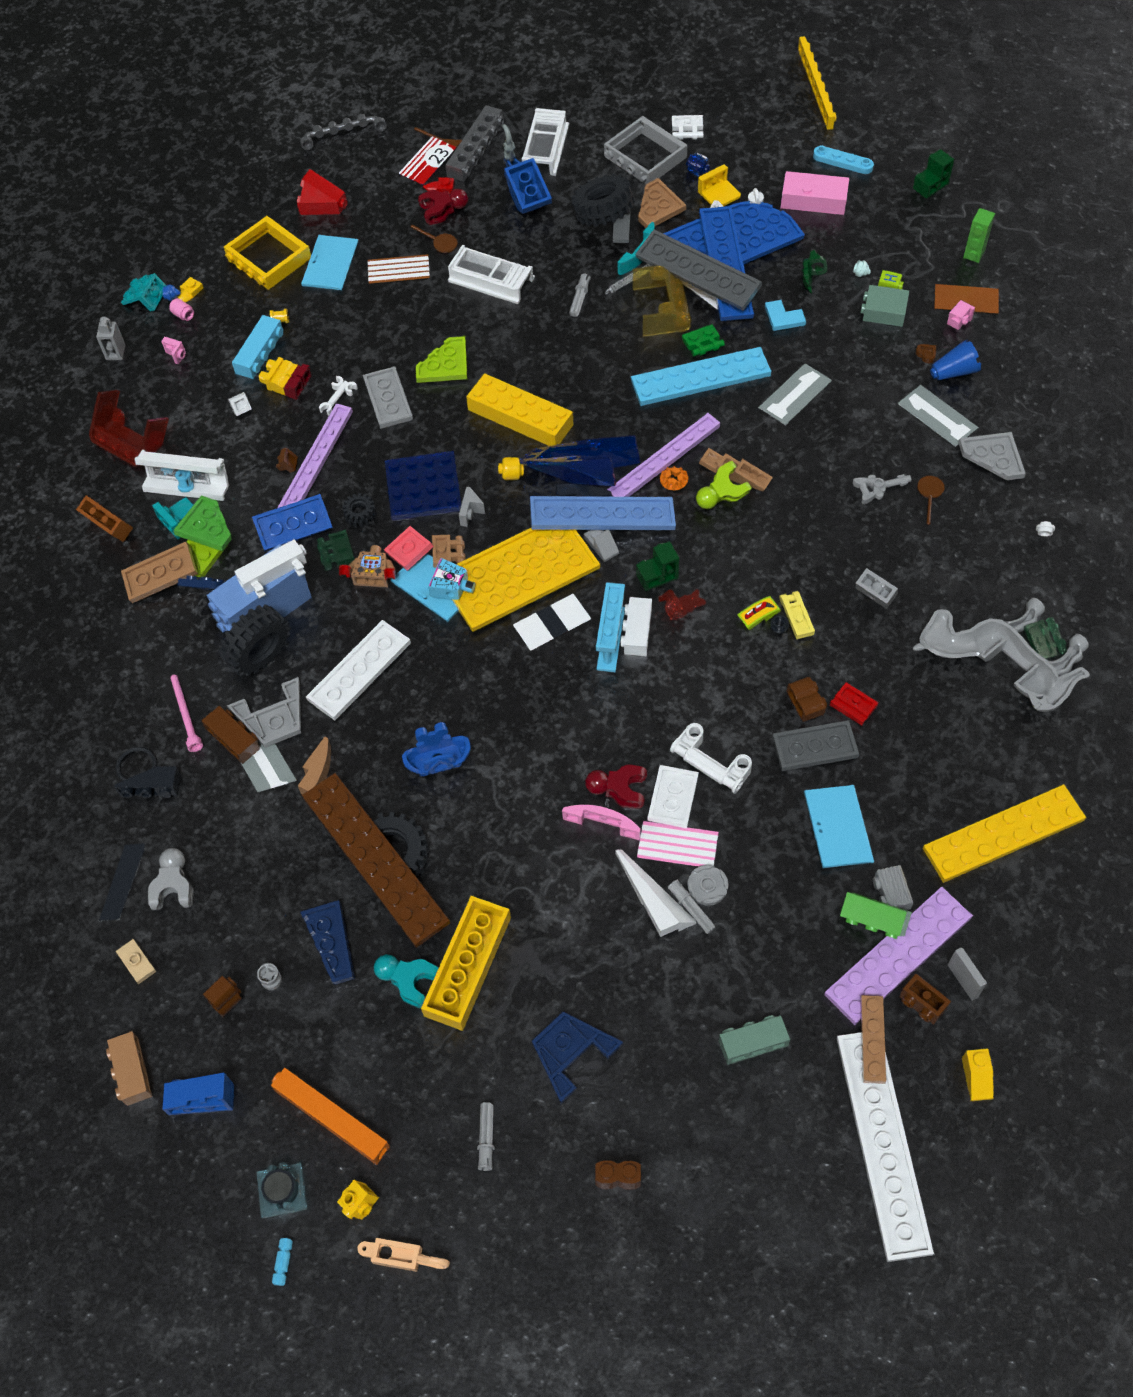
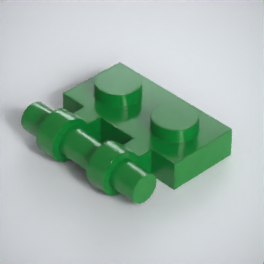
[682,324,725,356]

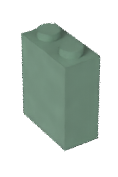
[861,285,909,327]

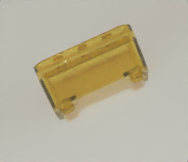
[633,266,691,336]

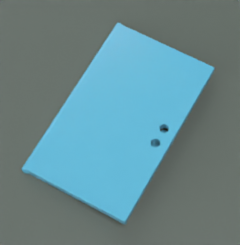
[301,235,359,290]
[391,553,459,622]
[804,785,874,868]

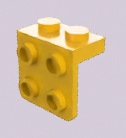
[698,164,741,206]

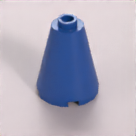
[930,340,981,380]

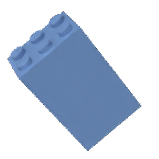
[207,544,312,633]

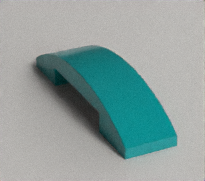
[618,222,654,275]

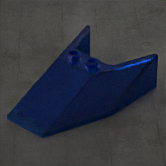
[519,435,640,486]

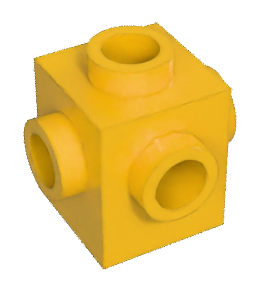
[337,1180,379,1220]

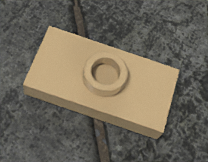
[116,939,156,984]

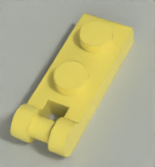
[779,591,815,639]

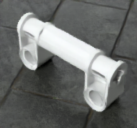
[670,723,752,794]

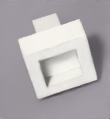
[228,392,252,416]

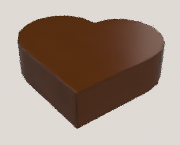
[915,344,936,363]

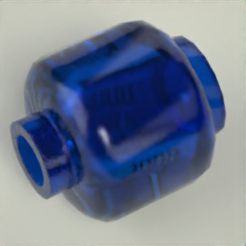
[686,153,710,177]

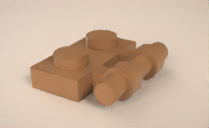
[432,535,466,568]

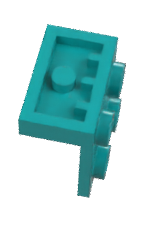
[121,273,167,312]
[152,497,193,540]

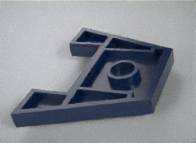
[178,576,224,590]
[532,1012,623,1104]

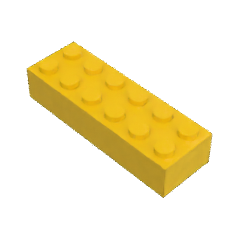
[466,373,573,449]
[421,896,511,1031]

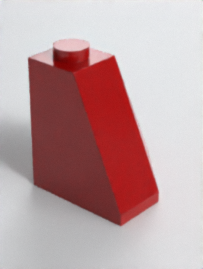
[297,169,347,215]

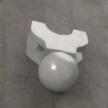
[148,848,194,910]

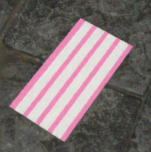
[637,821,718,867]

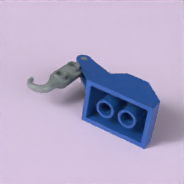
[502,124,552,214]

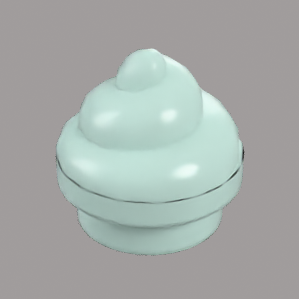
[853,260,871,277]

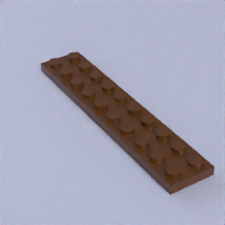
[302,773,450,948]

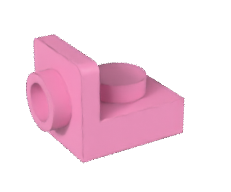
[161,337,186,364]

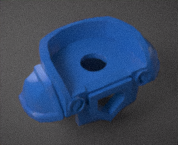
[402,722,471,776]

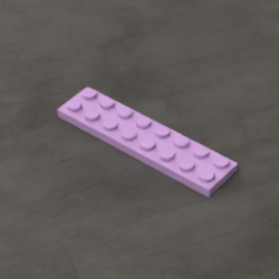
[824,887,973,1025]

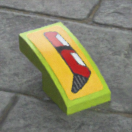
[737,596,781,630]

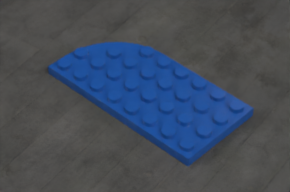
[663,201,805,287]

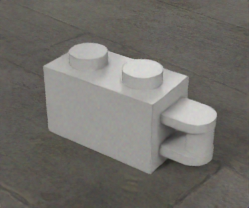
[96,317,125,360]

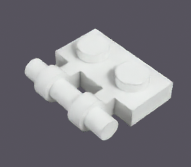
[672,115,703,140]

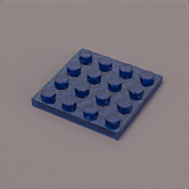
[385,451,462,520]

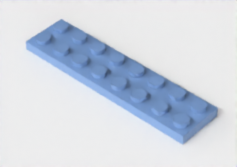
[530,496,676,530]

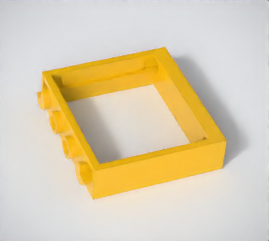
[224,216,311,290]

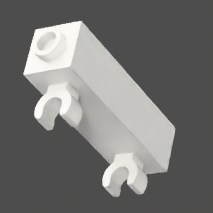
[234,539,307,598]

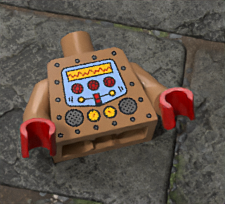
[339,545,396,587]

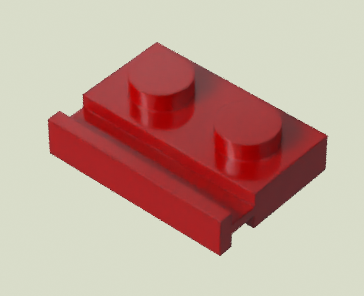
[830,682,879,726]

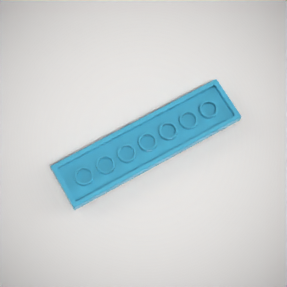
[631,347,771,406]

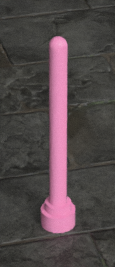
[171,675,203,752]

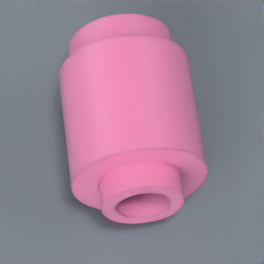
[170,298,194,321]

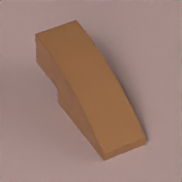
[298,737,331,795]

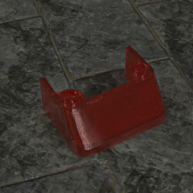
[89,390,169,466]

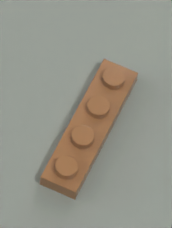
[860,995,886,1084]

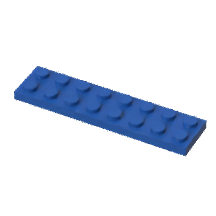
[699,206,754,321]

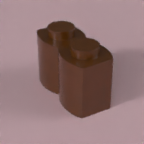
[786,677,827,722]
[203,976,242,1017]
[595,1161,641,1190]

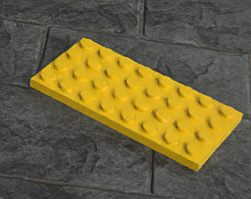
[451,528,600,632]

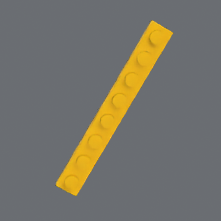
[798,36,836,130]

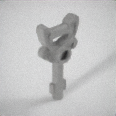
[853,474,911,504]

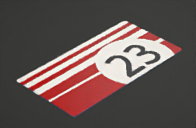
[399,137,456,185]

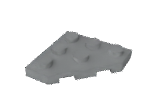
[958,432,1026,480]

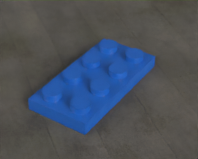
[252,494,333,552]

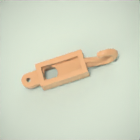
[358,1238,450,1272]

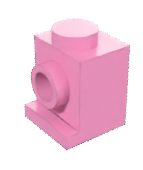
[947,300,975,330]

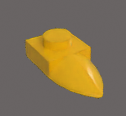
[176,277,204,303]

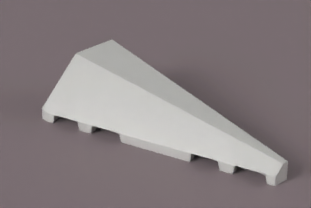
[616,849,696,937]

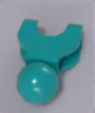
[373,954,439,1008]

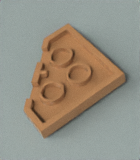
[638,178,686,228]

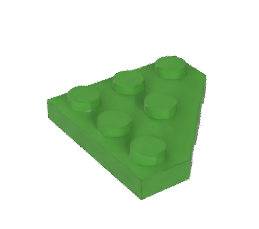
[174,495,231,551]

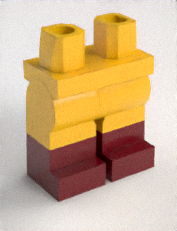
[259,357,312,400]

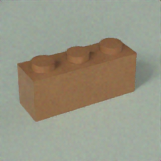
[106,1032,152,1106]

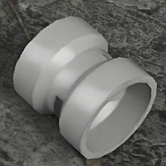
[257,963,282,990]

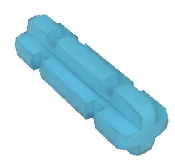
[272,1238,293,1286]

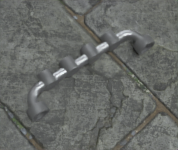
[300,114,387,150]

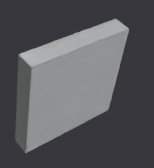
[948,947,987,1001]

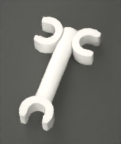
[319,376,358,416]

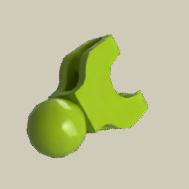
[696,461,752,509]

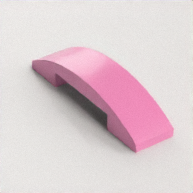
[562,805,640,840]

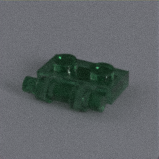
[317,530,354,570]
[1024,617,1067,659]

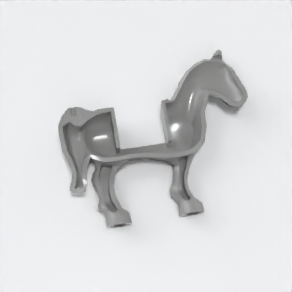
[913,598,1090,712]

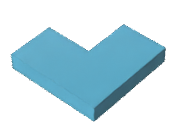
[765,300,806,331]

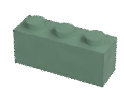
[719,1015,790,1065]

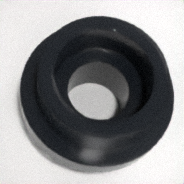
[770,615,789,633]

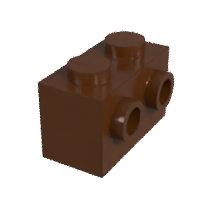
[899,974,951,1025]

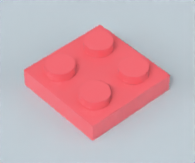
[384,526,433,571]

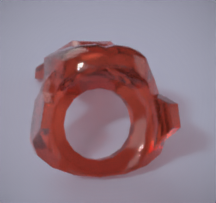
[658,589,706,620]

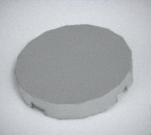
[687,865,728,906]

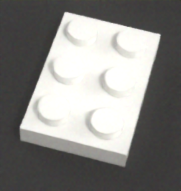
[648,765,699,828]

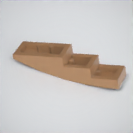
[699,448,773,491]

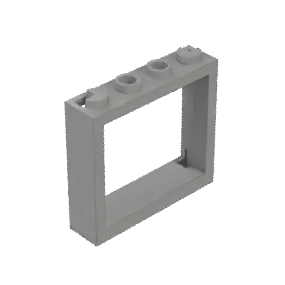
[604,116,687,184]

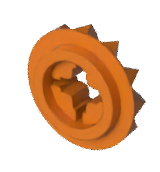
[660,466,688,490]

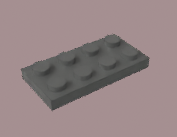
[772,720,859,771]

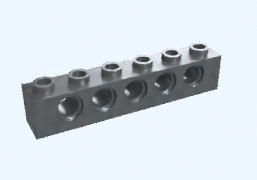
[446,105,504,182]

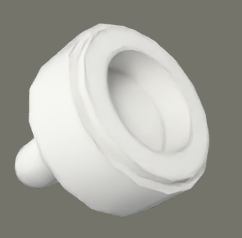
[748,188,764,204]

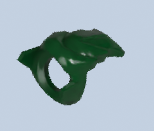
[802,250,828,293]

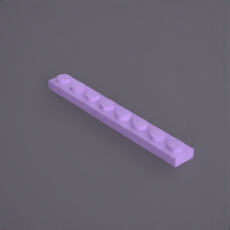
[278,404,353,508]
[607,413,720,497]

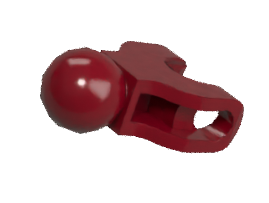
[418,189,468,225]
[585,764,647,809]

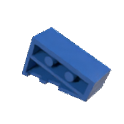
[163,1073,234,1115]

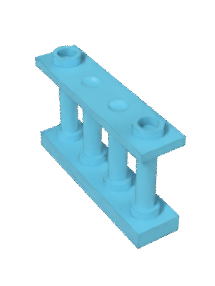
[596,583,625,672]

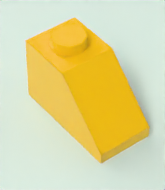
[962,1049,993,1101]

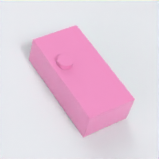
[781,171,849,215]

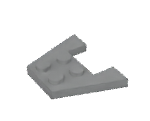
[227,677,301,747]

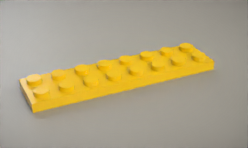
[923,785,1086,883]

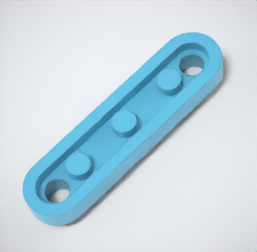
[813,146,874,174]

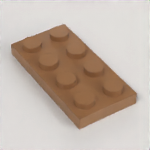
[121,542,198,603]

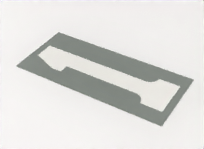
[758,364,832,425]
[898,385,979,447]
[241,732,297,792]

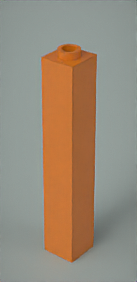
[271,1068,390,1165]

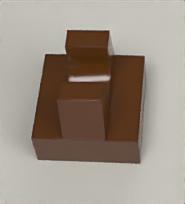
[276,448,298,473]

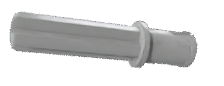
[570,274,591,317]
[668,880,715,934]
[477,1102,495,1171]

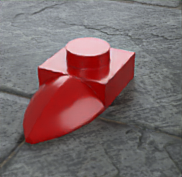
[423,177,455,194]

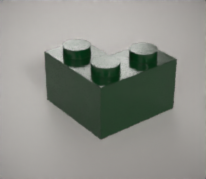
[913,149,954,199]
[636,541,679,591]

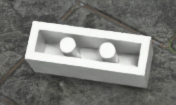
[621,597,652,656]

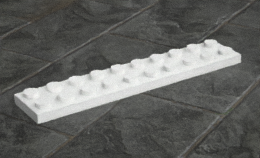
[836,1033,934,1262]

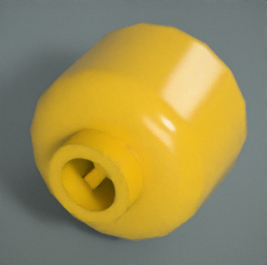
[498,457,524,480]

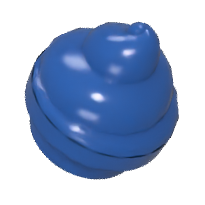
[163,284,181,301]

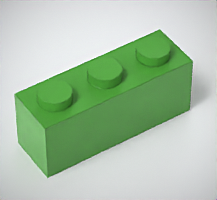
[963,208,995,263]
[840,892,912,939]

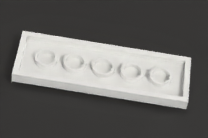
[306,620,411,721]

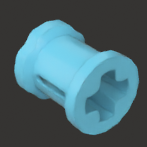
[175,470,194,493]

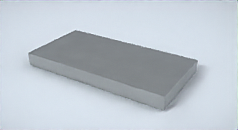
[363,367,413,429]

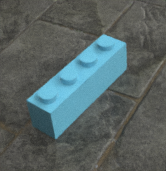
[232,315,283,379]

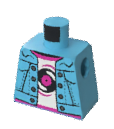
[428,558,475,600]

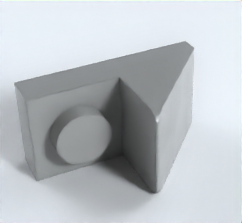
[459,487,485,527]
[584,530,619,562]

